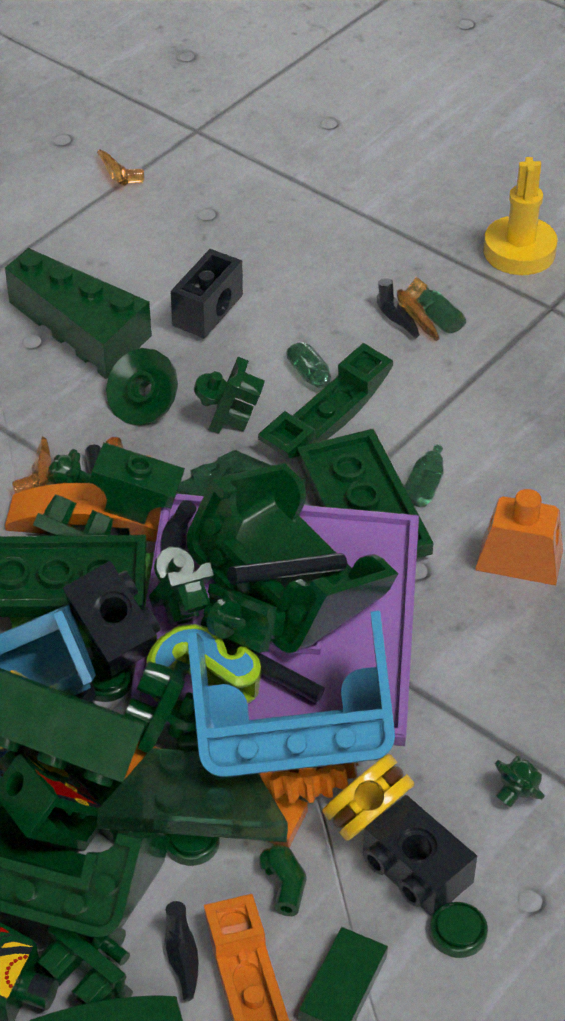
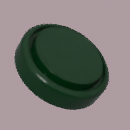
[91,658,132,702]
[164,813,220,866]
[429,902,488,958]

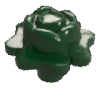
[47,449,91,484]
[495,756,545,807]

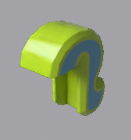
[147,624,261,703]

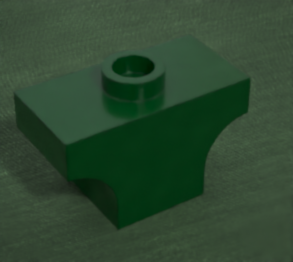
[89,442,185,524]

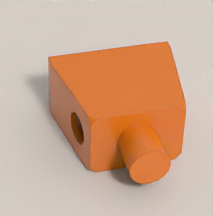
[476,489,563,586]

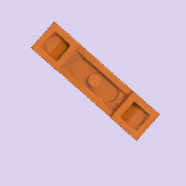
[5,483,161,542]
[204,894,293,1021]

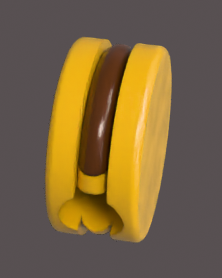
[322,754,415,841]

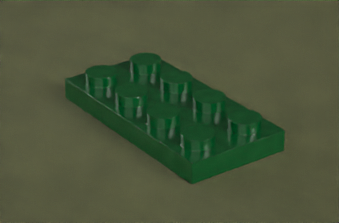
[297,429,434,559]
[0,535,147,617]

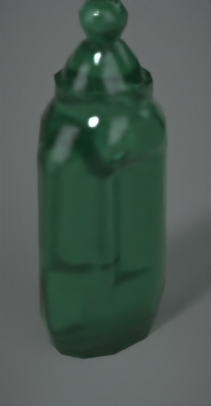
[411,284,466,333]
[286,342,331,388]
[404,444,444,507]

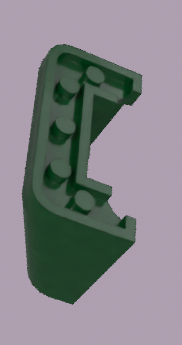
[186,462,399,653]
[0,803,171,937]

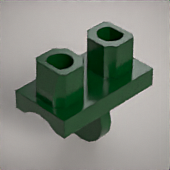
[194,357,265,434]
[33,494,114,536]
[149,547,214,627]
[201,583,286,653]
[123,659,197,754]
[37,926,133,1005]

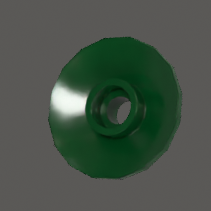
[106,348,178,426]

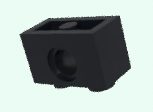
[170,249,243,338]
[63,560,161,676]
[363,795,478,917]

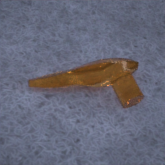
[97,149,144,186]
[397,276,440,341]
[12,436,51,494]

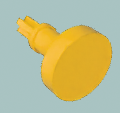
[483,157,558,275]

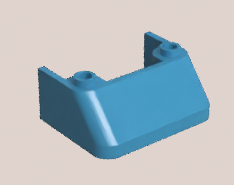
[0,605,96,696]
[187,611,395,777]

